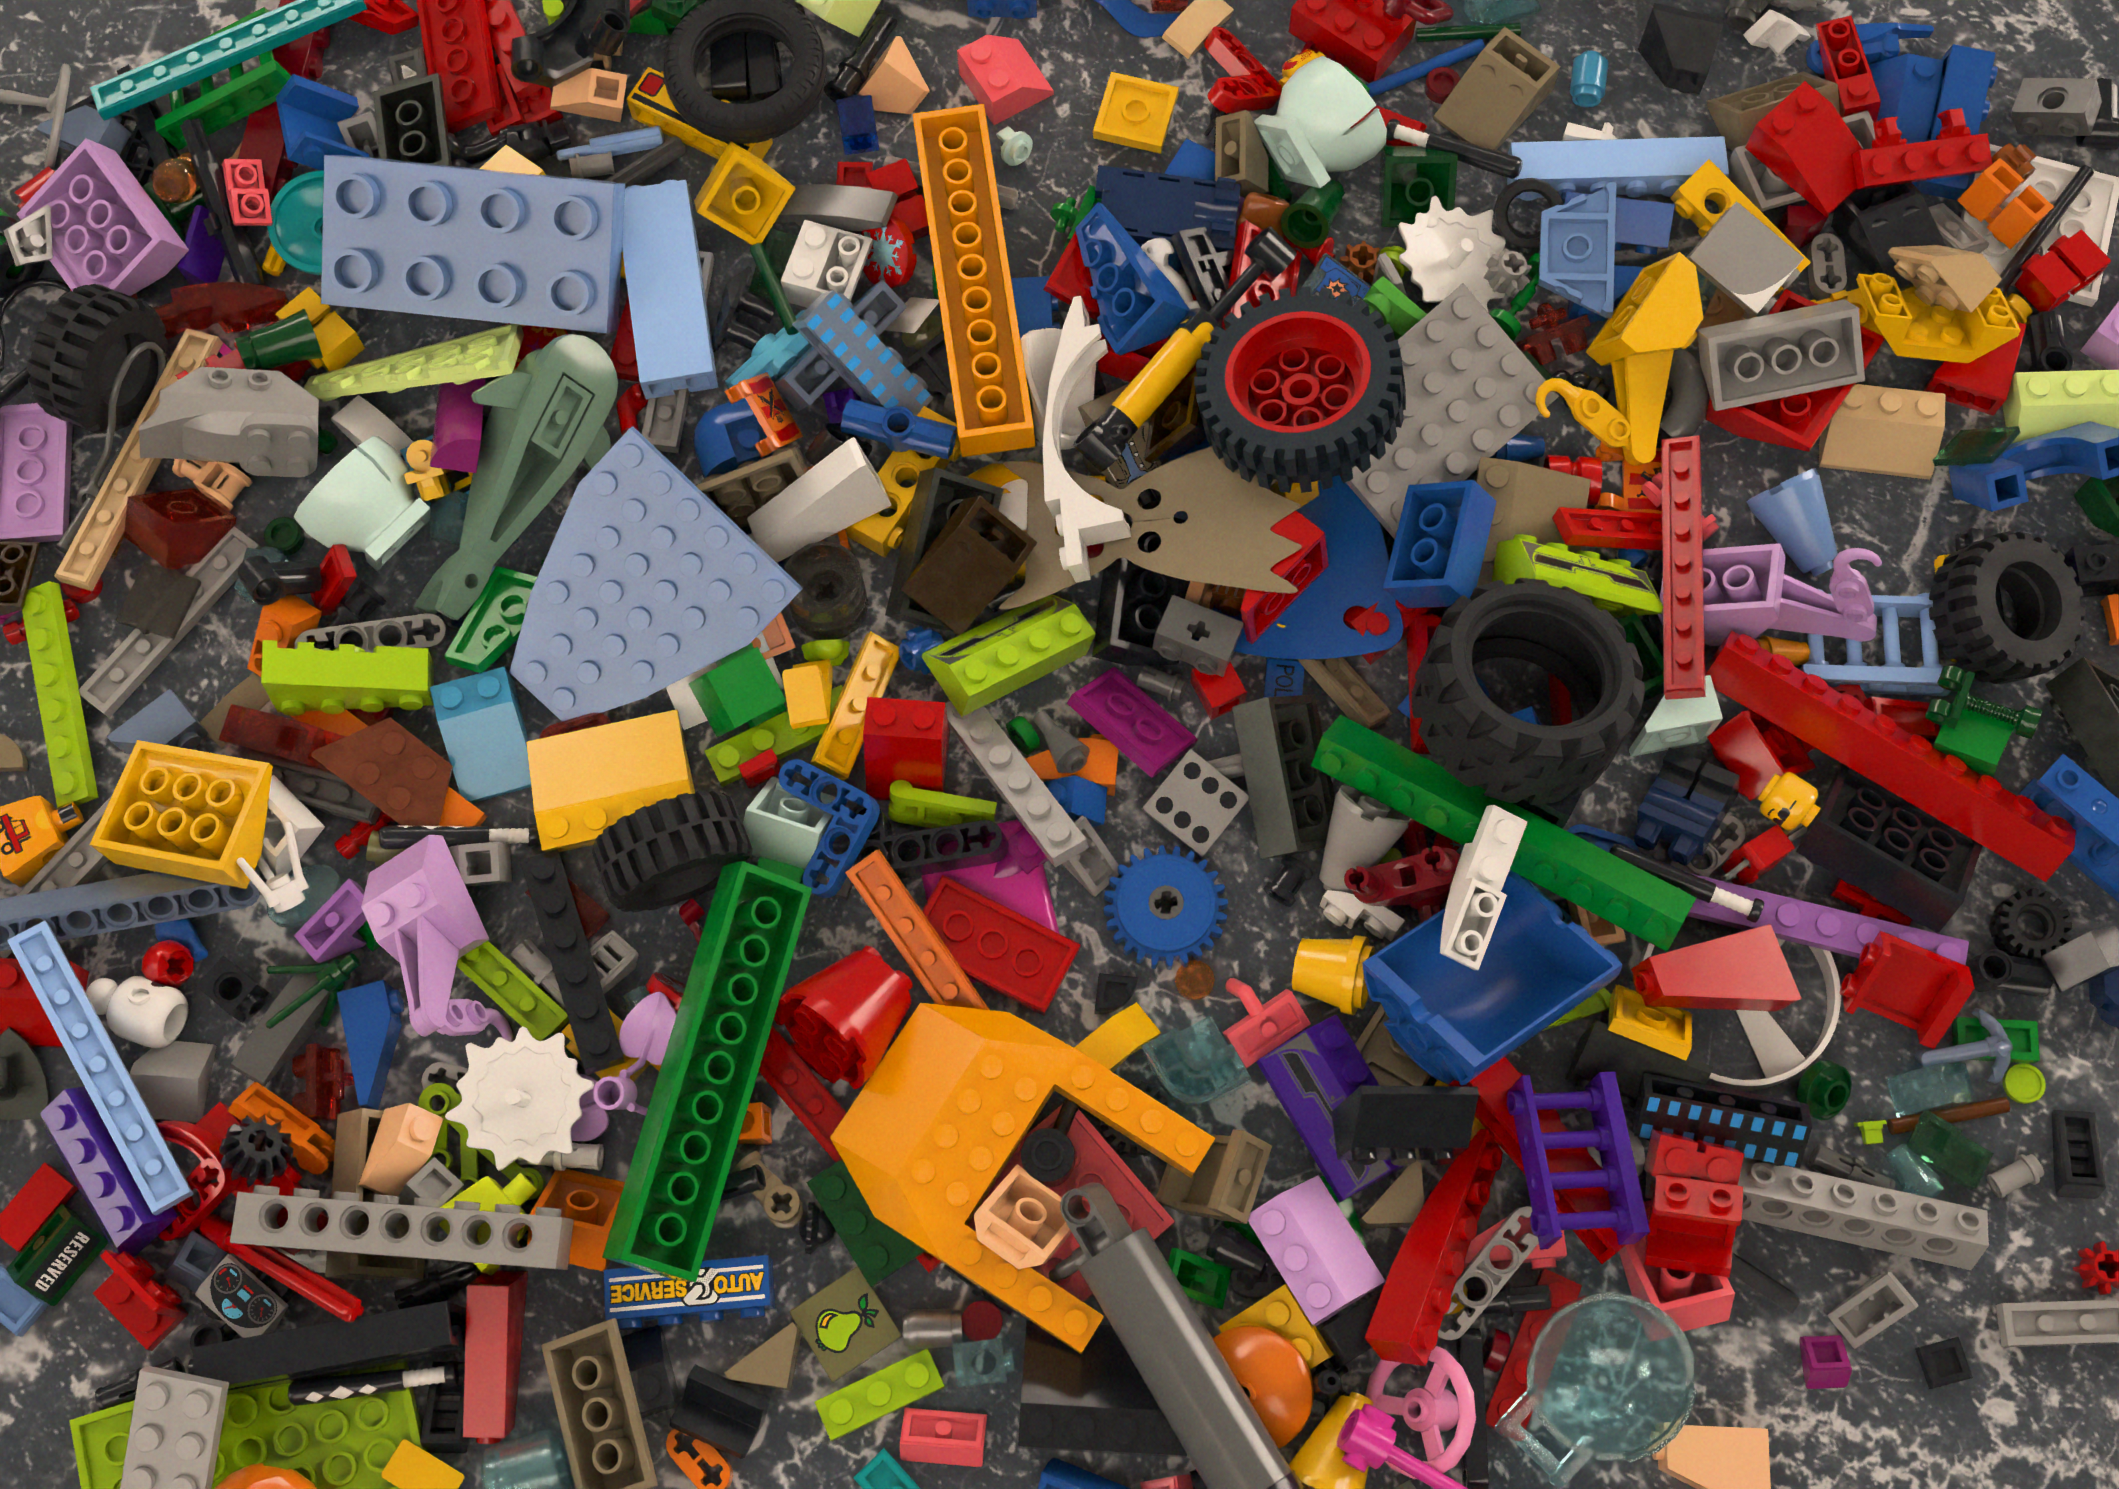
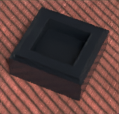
[1915,1337,1973,1389]

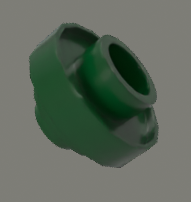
[1797,1060,1852,1121]

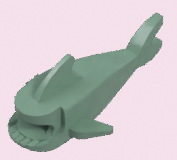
[414,334,618,620]

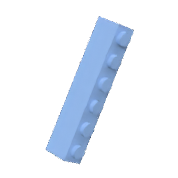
[1507,136,1729,201]

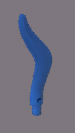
[1094,0,1181,38]

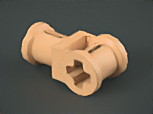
[172,459,253,512]

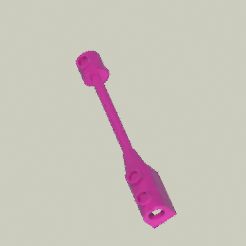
[1337,1403,1468,1489]

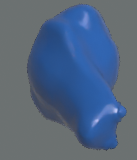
[155,918,208,962]

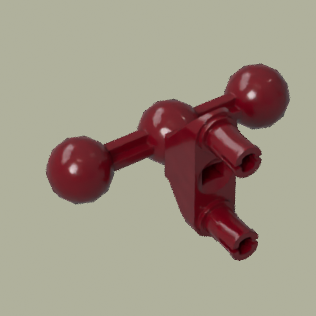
[1344,818,1461,923]

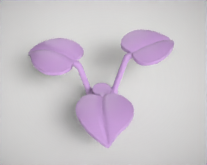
[571,992,677,1142]

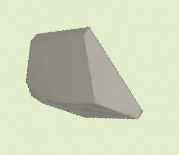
[130,1041,217,1124]

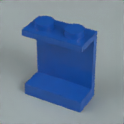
[276,74,370,171]

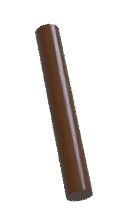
[1887,1096,2010,1135]

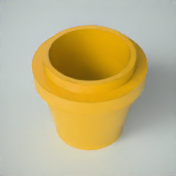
[1292,935,1375,1015]

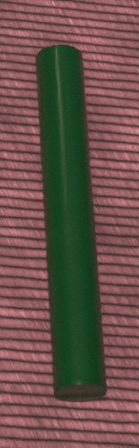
[1415,22,1521,42]
[750,243,799,335]

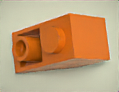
[247,595,322,677]

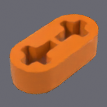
[666,1429,733,1489]

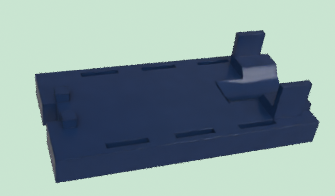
[1093,165,1241,253]

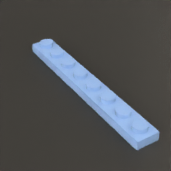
[7,921,194,1216]

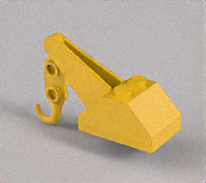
[1535,252,1703,466]

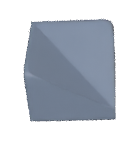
[163,1230,227,1292]

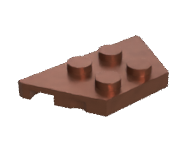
[311,717,453,826]

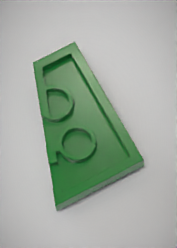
[444,566,537,673]

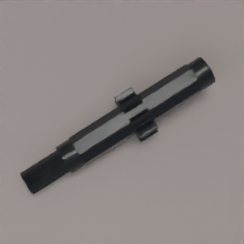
[180,118,266,294]

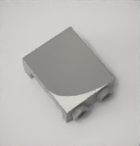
[1686,201,1804,319]

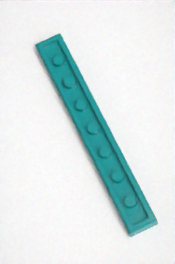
[90,0,367,121]

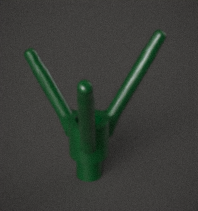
[266,953,361,1029]

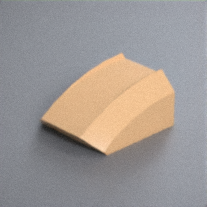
[974,1164,1072,1269]

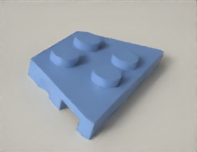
[1538,182,1617,318]

